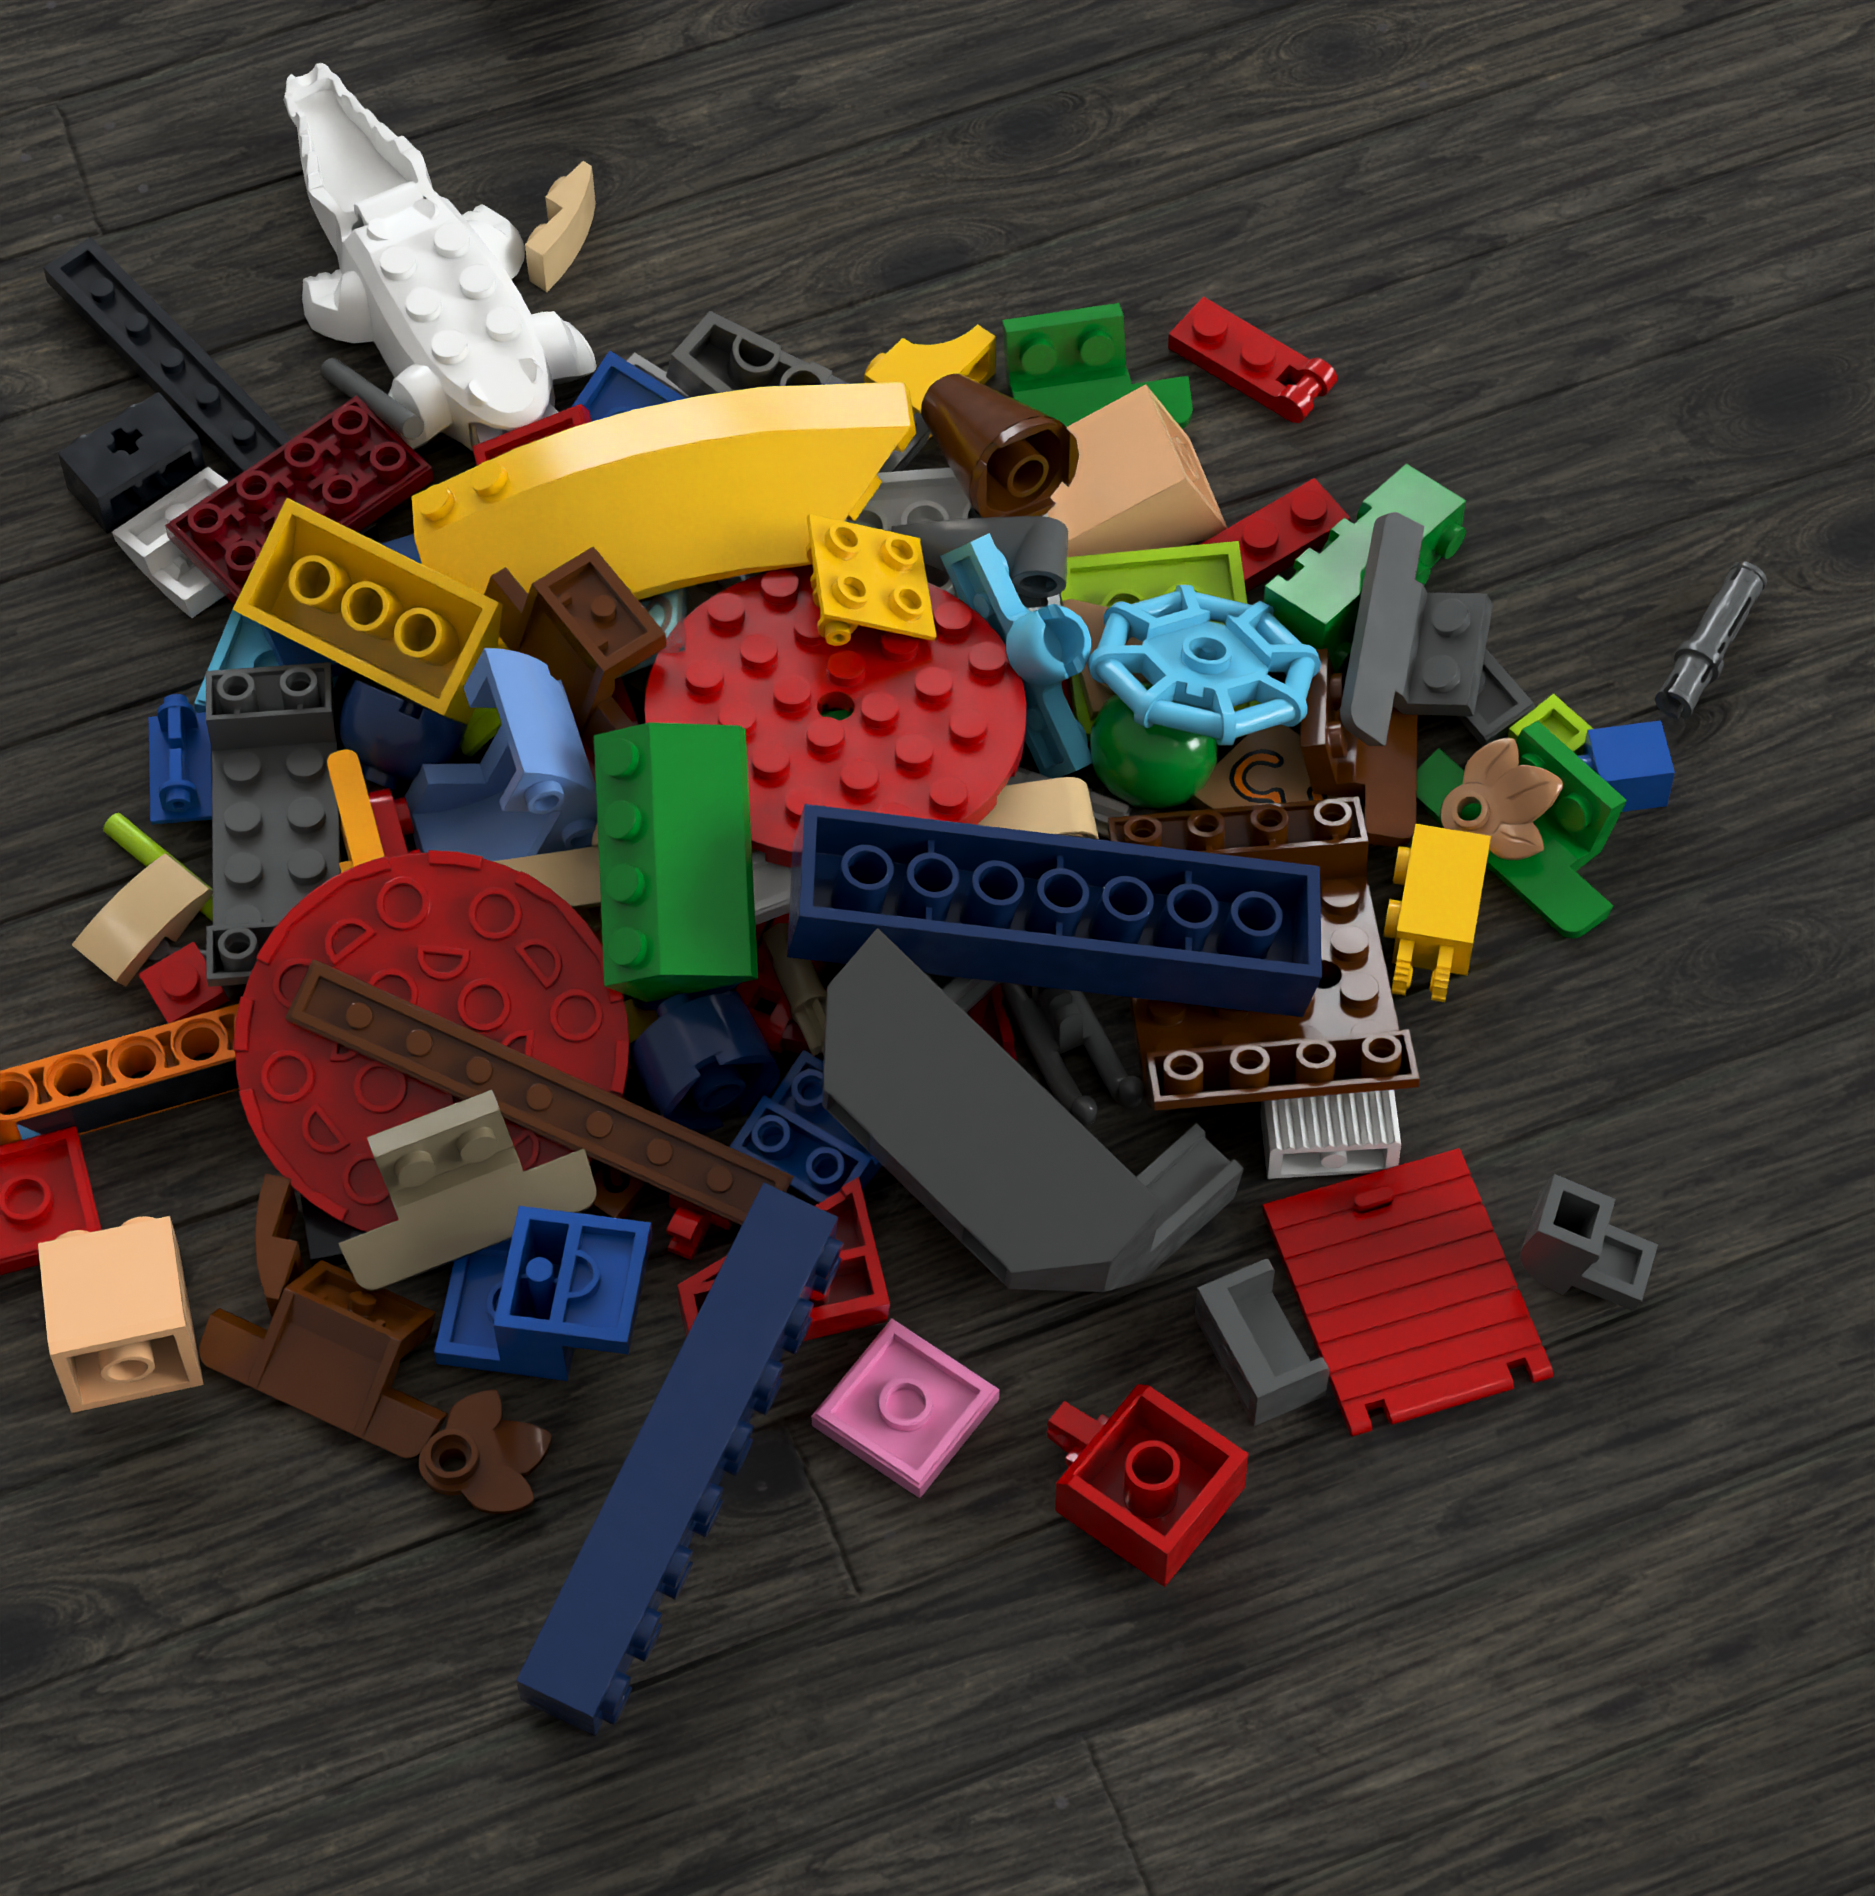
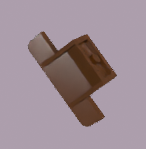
[484,546,667,754]
[1300,648,1417,848]
[199,1260,448,1459]

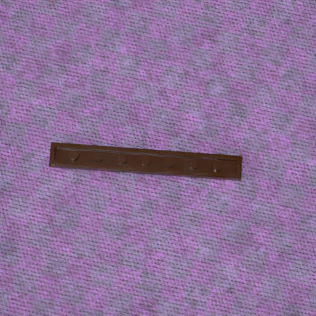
[285,959,794,1226]

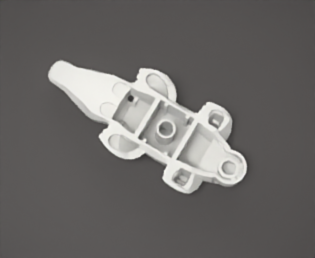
[283,63,597,451]

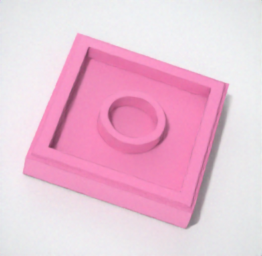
[811,1318,999,1498]

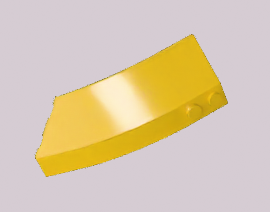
[412,382,916,650]

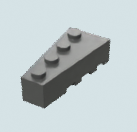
[666,311,931,473]

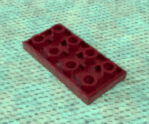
[165,395,434,605]

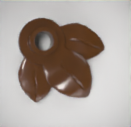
[419,1389,552,1514]

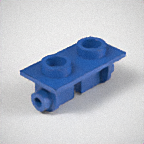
[148,694,212,825]

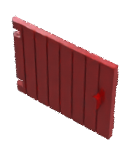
[1262,1148,1553,1437]

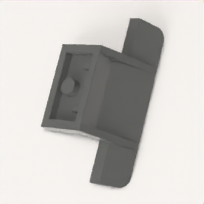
[1340,512,1493,746]

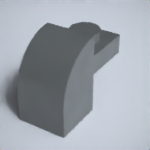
[1520,1174,1658,1311]

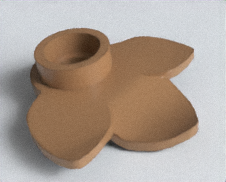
[1440,738,1563,860]

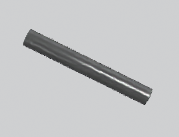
[321,358,424,439]

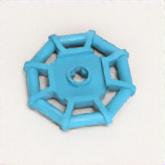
[1088,585,1321,745]

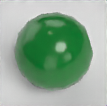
[1090,680,1217,810]

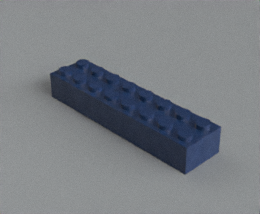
[787,804,1322,1017]
[516,1182,844,1736]

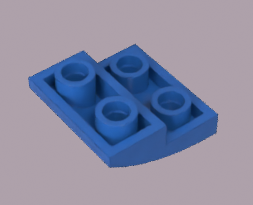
[730,1050,882,1204]

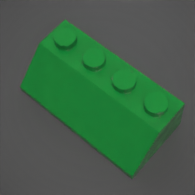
[594,722,758,1002]

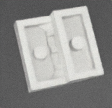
[112,467,228,618]

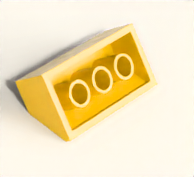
[232,498,503,725]

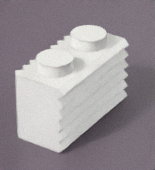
[1260,1090,1401,1179]

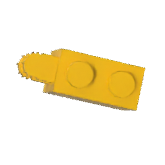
[1383,824,1491,1002]

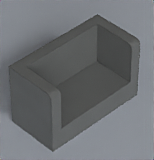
[1195,1259,1330,1426]

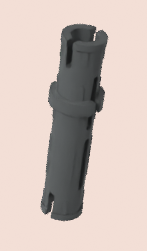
[1655,562,1767,719]

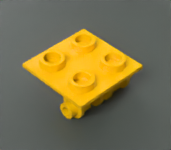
[806,514,937,646]

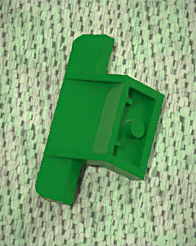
[1002,303,1193,429]
[1416,721,1627,938]

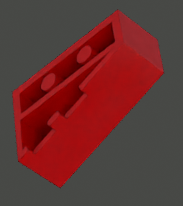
[678,1177,890,1341]

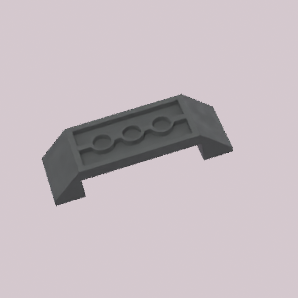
[206,662,342,987]

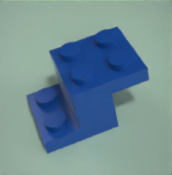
[434,1206,652,1381]

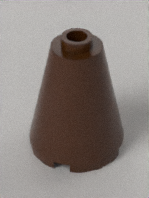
[921,373,1079,518]

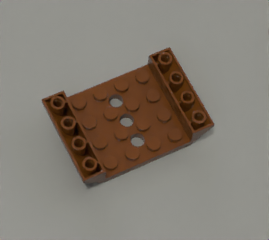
[1108,796,1420,1111]

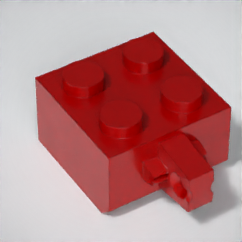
[1047,1384,1249,1587]

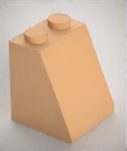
[1048,384,1227,557]
[38,1216,204,1413]

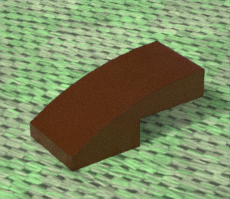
[255,1174,305,1319]

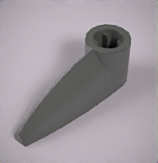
[891,516,1068,598]

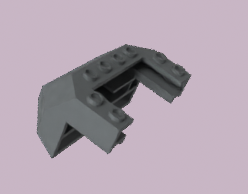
[822,928,1244,1292]

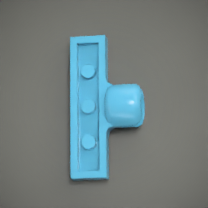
[940,533,1093,778]

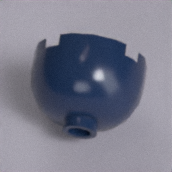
[339,679,468,790]

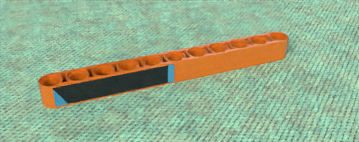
[0,929,603,1145]

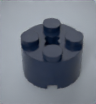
[629,991,780,1134]

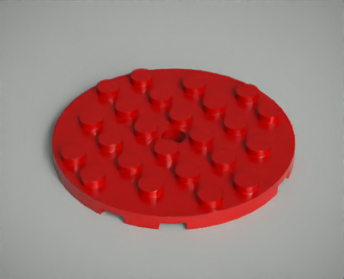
[644,564,1027,868]
[234,850,630,1232]

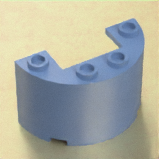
[405,648,597,861]

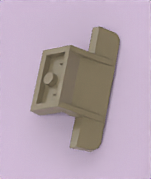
[338,1090,597,1291]

